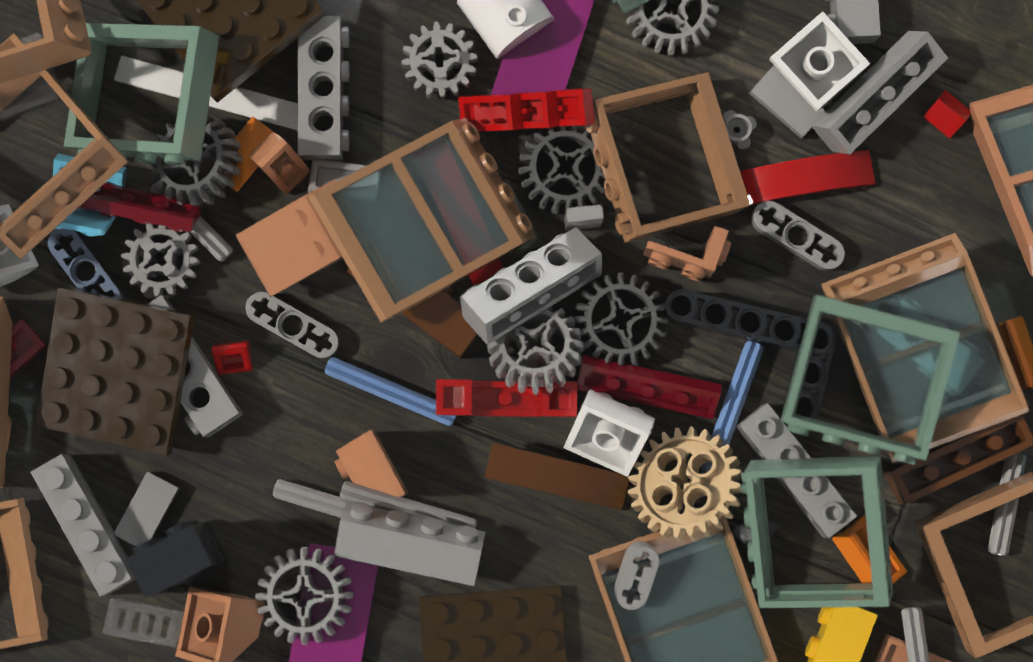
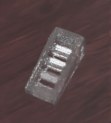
[103,597,184,647]

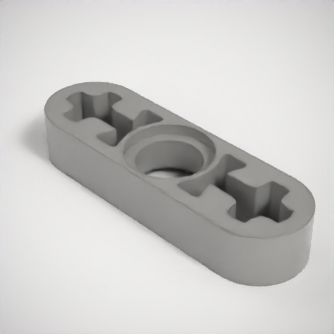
[751,201,845,271]
[245,292,340,359]

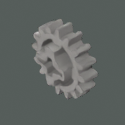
[401,22,477,100]
[121,223,200,297]

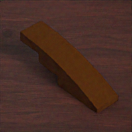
[484,443,629,510]

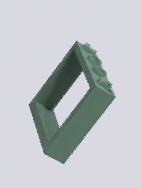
[64,23,219,166]
[781,295,960,465]
[741,456,893,608]

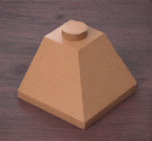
[334,430,409,497]
[175,586,265,662]

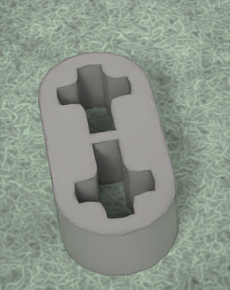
[614,541,659,610]

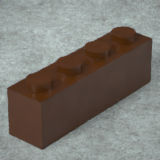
[347,238,478,359]
[883,414,1033,504]

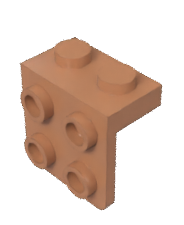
[643,226,732,282]

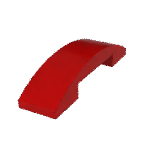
[740,150,876,206]
[435,379,577,417]

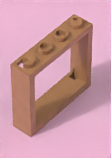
[584,72,750,243]
[914,472,1033,658]

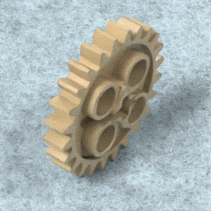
[628,427,742,542]

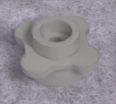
[723,110,756,149]

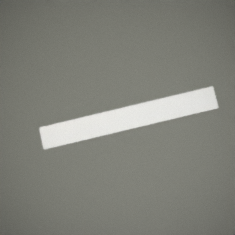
[114,56,298,130]

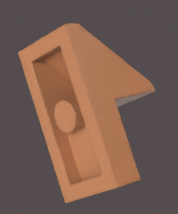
[249,132,311,195]

